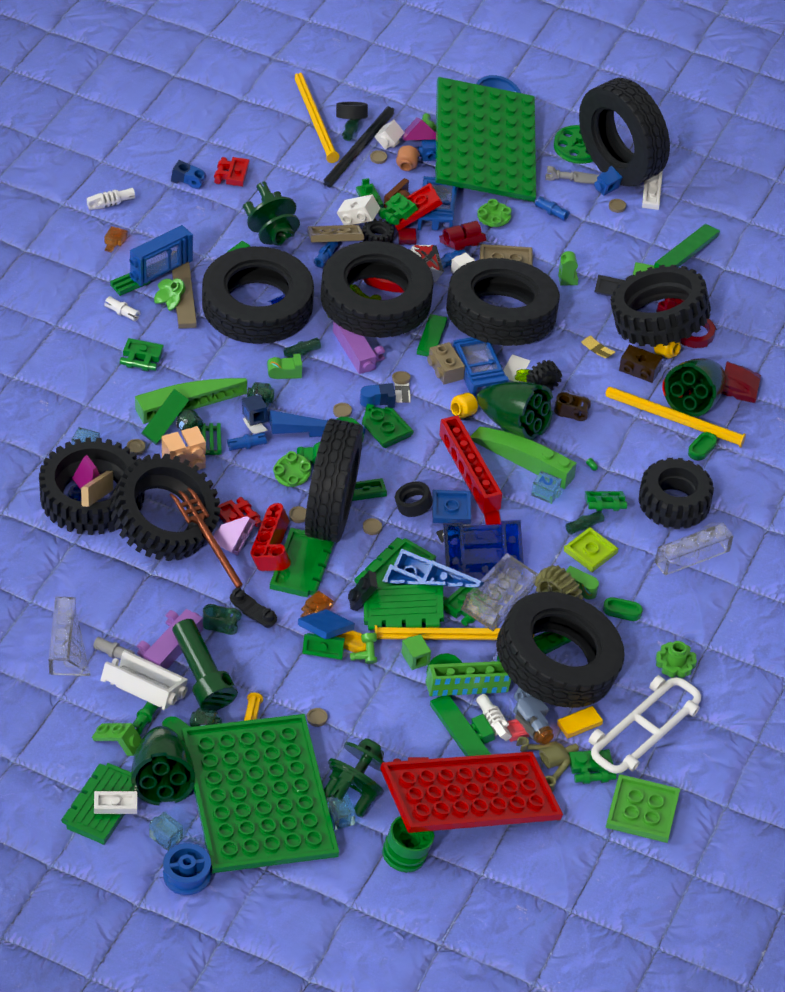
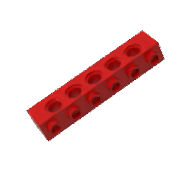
[439,415,502,514]

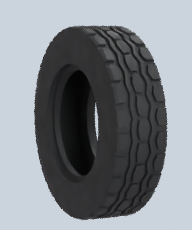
[579,78,670,187]
[321,241,434,338]
[202,246,314,344]
[446,258,560,346]
[305,418,363,543]
[496,591,625,708]

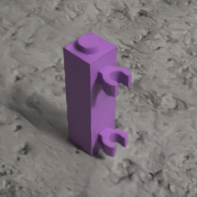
[333,322,385,374]
[137,609,203,669]

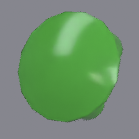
[477,199,512,227]
[273,451,311,487]

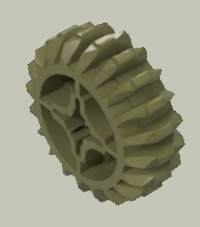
[534,565,583,599]

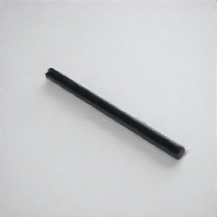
[323,106,394,187]

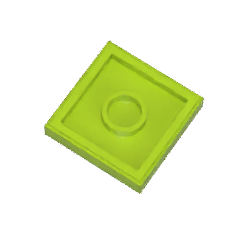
[563,527,619,572]

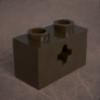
[619,344,663,383]

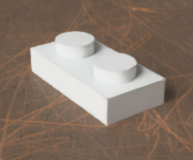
[94,791,137,814]

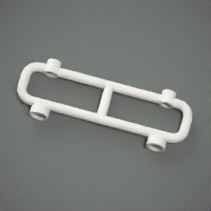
[588,675,701,774]

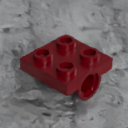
[439,221,486,250]

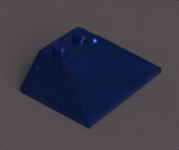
[443,520,525,580]

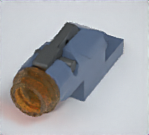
[513,687,554,745]

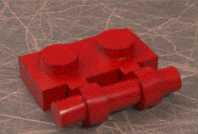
[214,157,249,187]
[218,497,262,527]

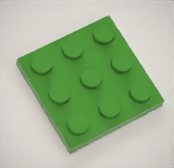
[606,774,680,843]

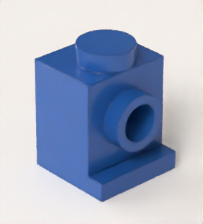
[418,139,436,161]
[594,166,623,196]

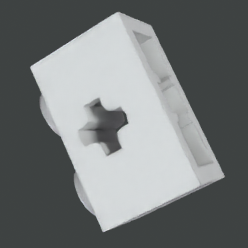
[337,195,380,225]

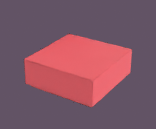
[507,719,530,742]

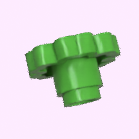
[655,641,697,678]

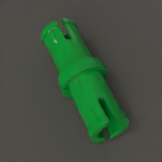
[133,701,159,735]

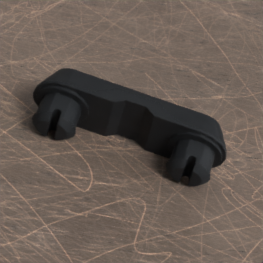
[230,588,277,628]

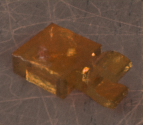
[104,226,128,252]
[300,591,334,617]

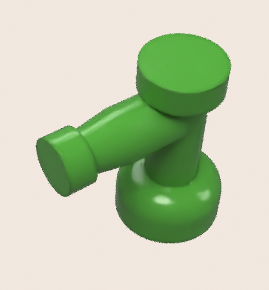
[350,633,377,664]

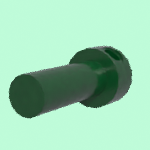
[172,619,238,712]

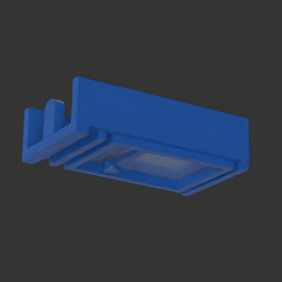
[417,176,457,230]
[129,225,193,286]
[453,337,509,398]

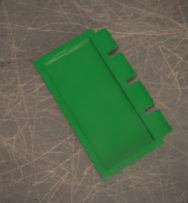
[270,528,335,598]
[354,537,436,586]
[364,585,444,631]
[61,763,134,845]

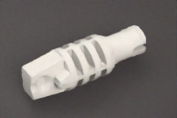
[87,188,135,210]
[476,694,512,741]

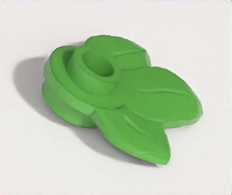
[154,278,186,311]

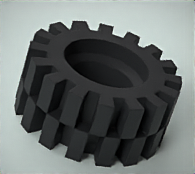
[362,218,394,243]
[526,360,562,391]

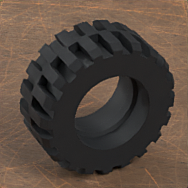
[638,457,714,529]

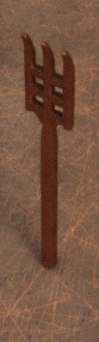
[170,488,243,588]

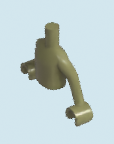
[516,736,579,792]

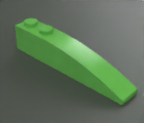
[135,378,247,424]
[470,426,577,489]

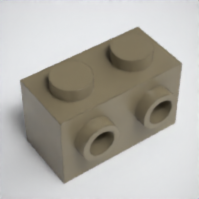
[427,342,465,385]

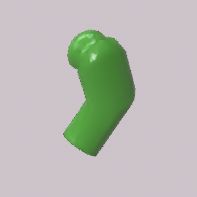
[422,113,436,132]

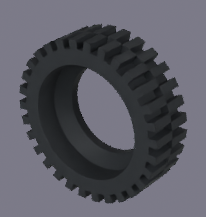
[39,437,145,535]
[110,453,221,561]

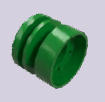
[382,816,434,873]

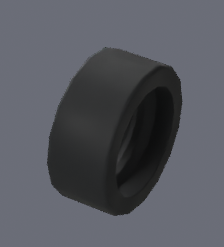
[336,102,368,119]
[394,481,433,517]

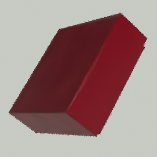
[398,228,416,245]

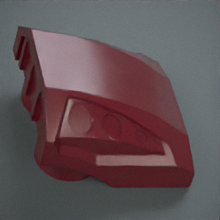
[723,361,761,403]

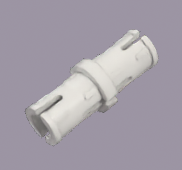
[104,296,140,322]

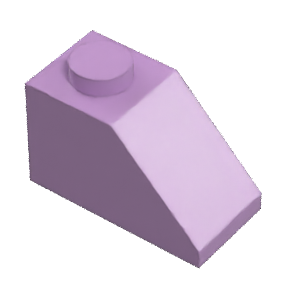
[214,516,256,556]

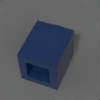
[242,394,268,426]

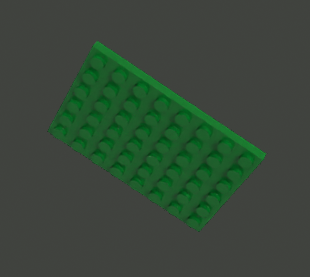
[435,77,536,202]
[182,714,339,873]

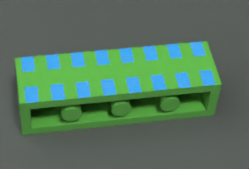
[425,661,511,696]

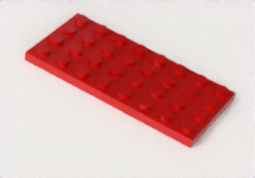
[380,752,563,833]

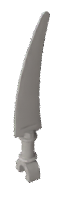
[545,166,599,184]

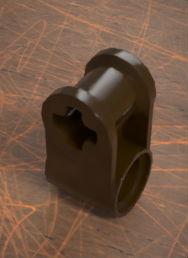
[554,392,591,421]

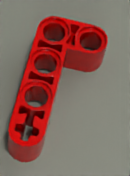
[250,503,291,571]

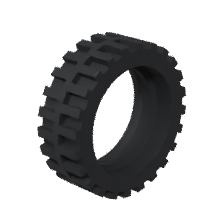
[610,265,711,347]

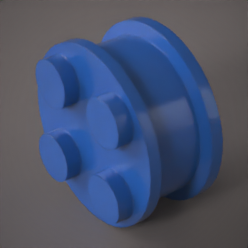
[163,843,211,895]

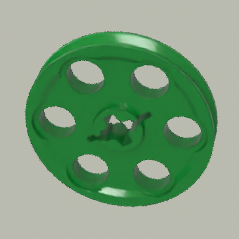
[554,125,593,164]

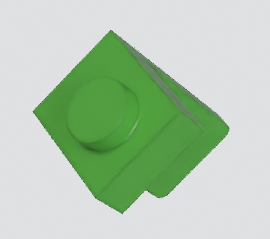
[92,723,142,756]

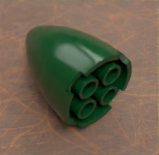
[664,358,726,417]
[477,381,553,440]
[131,726,195,806]

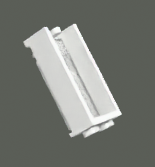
[100,650,188,710]

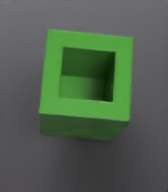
[401,634,431,670]

